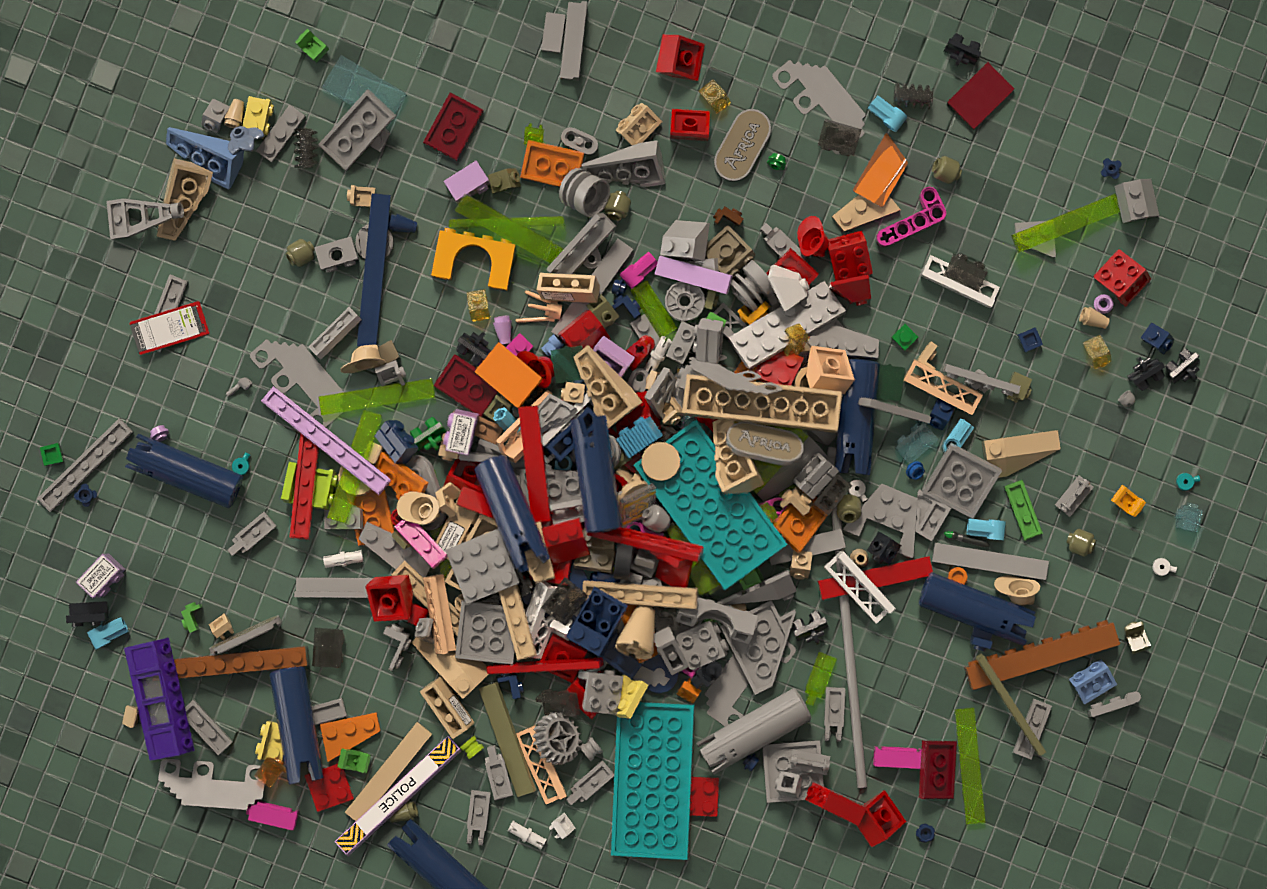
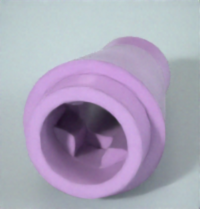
[493,315,512,344]

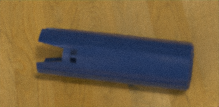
[835,359,880,475]
[571,415,622,533]
[125,434,243,508]
[475,455,550,572]
[918,572,1036,646]
[269,666,323,785]
[387,819,488,889]

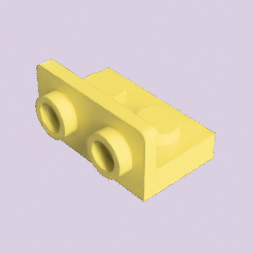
[242,96,274,139]
[616,675,648,718]
[255,721,283,764]

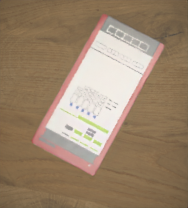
[130,301,209,355]

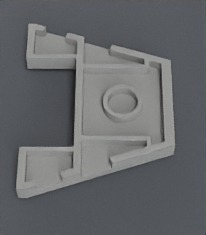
[843,484,917,558]

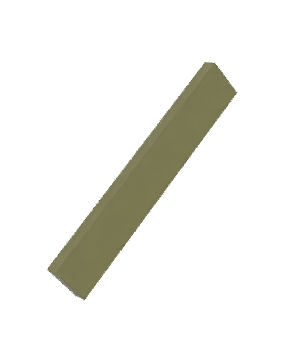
[976,653,1046,756]
[479,682,536,797]

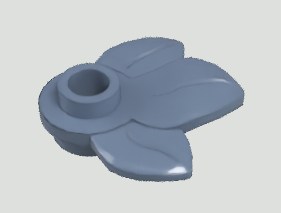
[228,126,264,155]

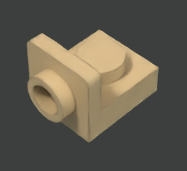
[917,342,937,372]

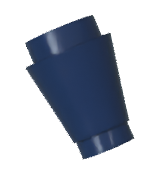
[388,213,417,233]

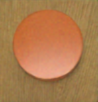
[948,567,967,584]

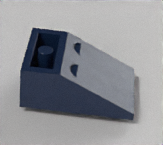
[566,586,628,658]

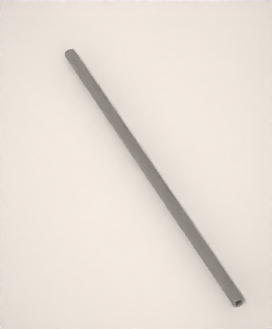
[828,481,867,788]

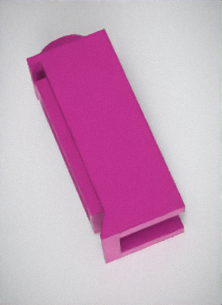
[873,746,921,769]
[246,800,299,830]

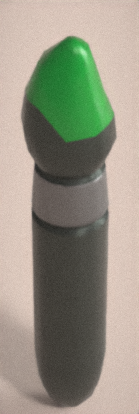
[944,531,990,547]

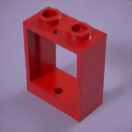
[805,782,867,826]

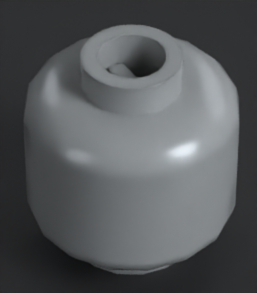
[642,505,671,533]

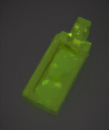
[805,652,837,706]

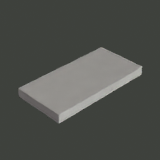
[318,89,397,171]

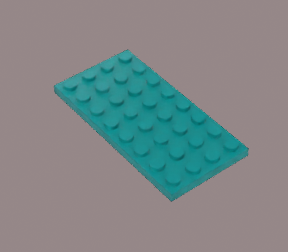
[633,420,787,590]
[611,702,695,860]

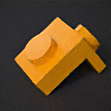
[738,301,771,325]
[1111,485,1146,517]

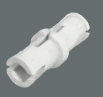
[643,336,672,374]
[323,550,363,568]
[508,821,547,850]

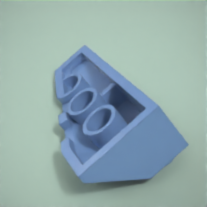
[166,127,244,189]

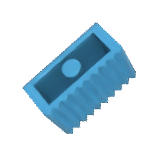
[615,416,663,459]

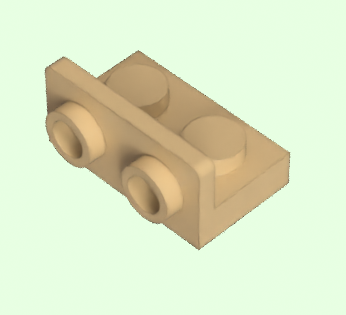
[615,103,662,146]

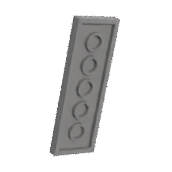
[728,281,846,370]

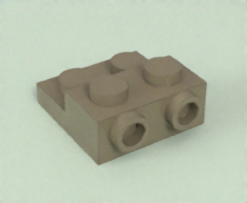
[705,225,755,279]
[573,528,618,573]

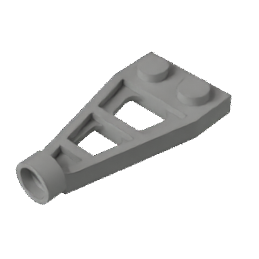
[106,199,184,239]

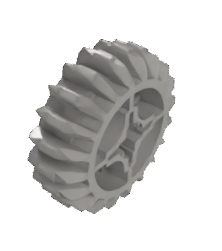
[532,713,582,765]

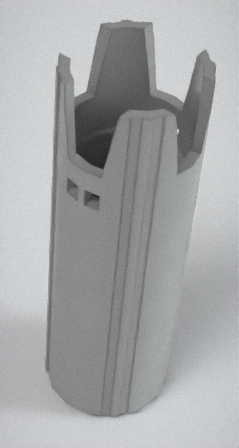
[697,688,812,774]

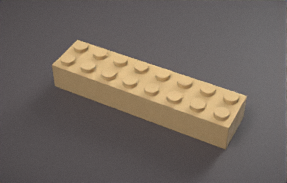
[682,374,842,433]

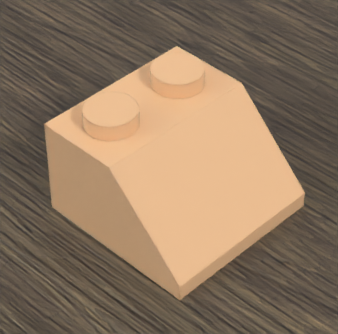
[806,346,854,394]

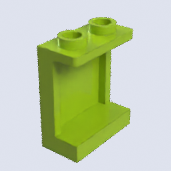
[281,462,339,510]

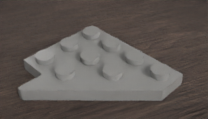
[720,600,796,695]

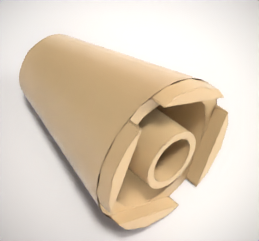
[615,605,655,659]

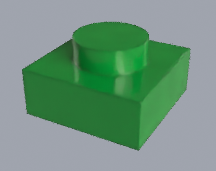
[891,324,918,351]
[40,443,64,466]

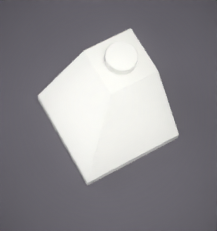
[768,265,809,311]

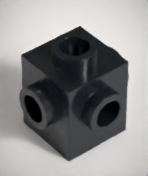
[867,531,902,565]

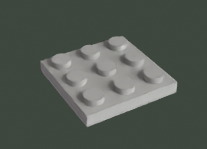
[922,443,1002,519]
[446,529,521,604]
[455,600,514,664]
[762,740,824,803]

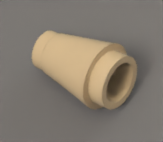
[224,99,244,129]
[1079,307,1109,329]
[850,549,869,568]

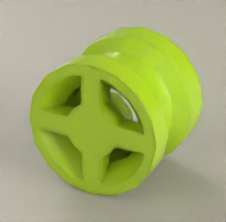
[460,735,484,759]

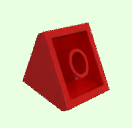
[670,109,710,141]

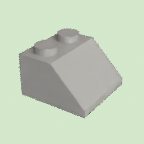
[1115,179,1159,223]
[660,220,710,261]

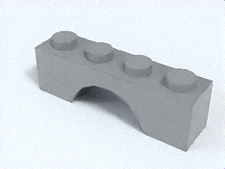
[675,597,758,644]

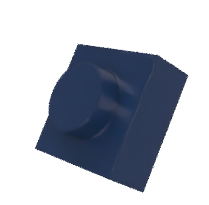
[1017,327,1043,352]

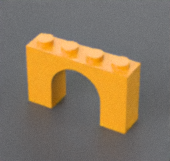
[431,228,516,291]

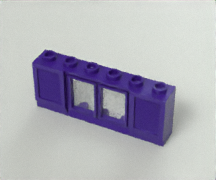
[124,638,195,760]

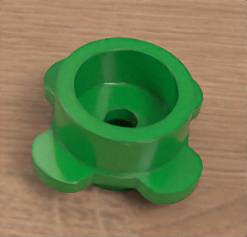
[767,153,786,170]

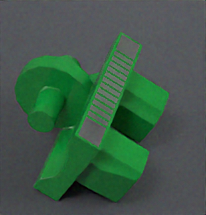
[410,417,447,451]

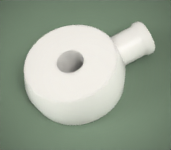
[848,479,868,502]
[1152,558,1177,576]

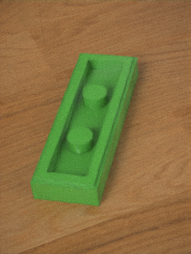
[1004,480,1043,540]

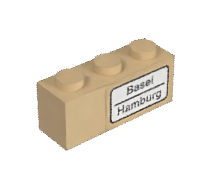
[537,273,600,303]
[435,499,479,560]
[420,676,475,739]

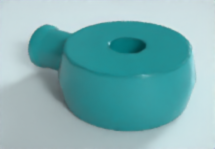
[232,452,251,475]
[1176,473,1200,491]

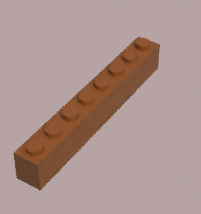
[964,620,1120,690]
[153,646,309,681]

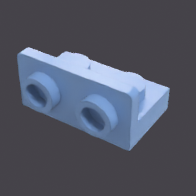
[1069,660,1117,704]

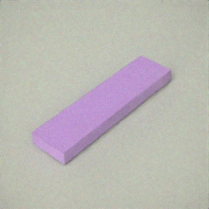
[655,256,733,294]

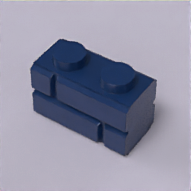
[375,420,419,464]

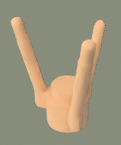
[515,291,562,323]

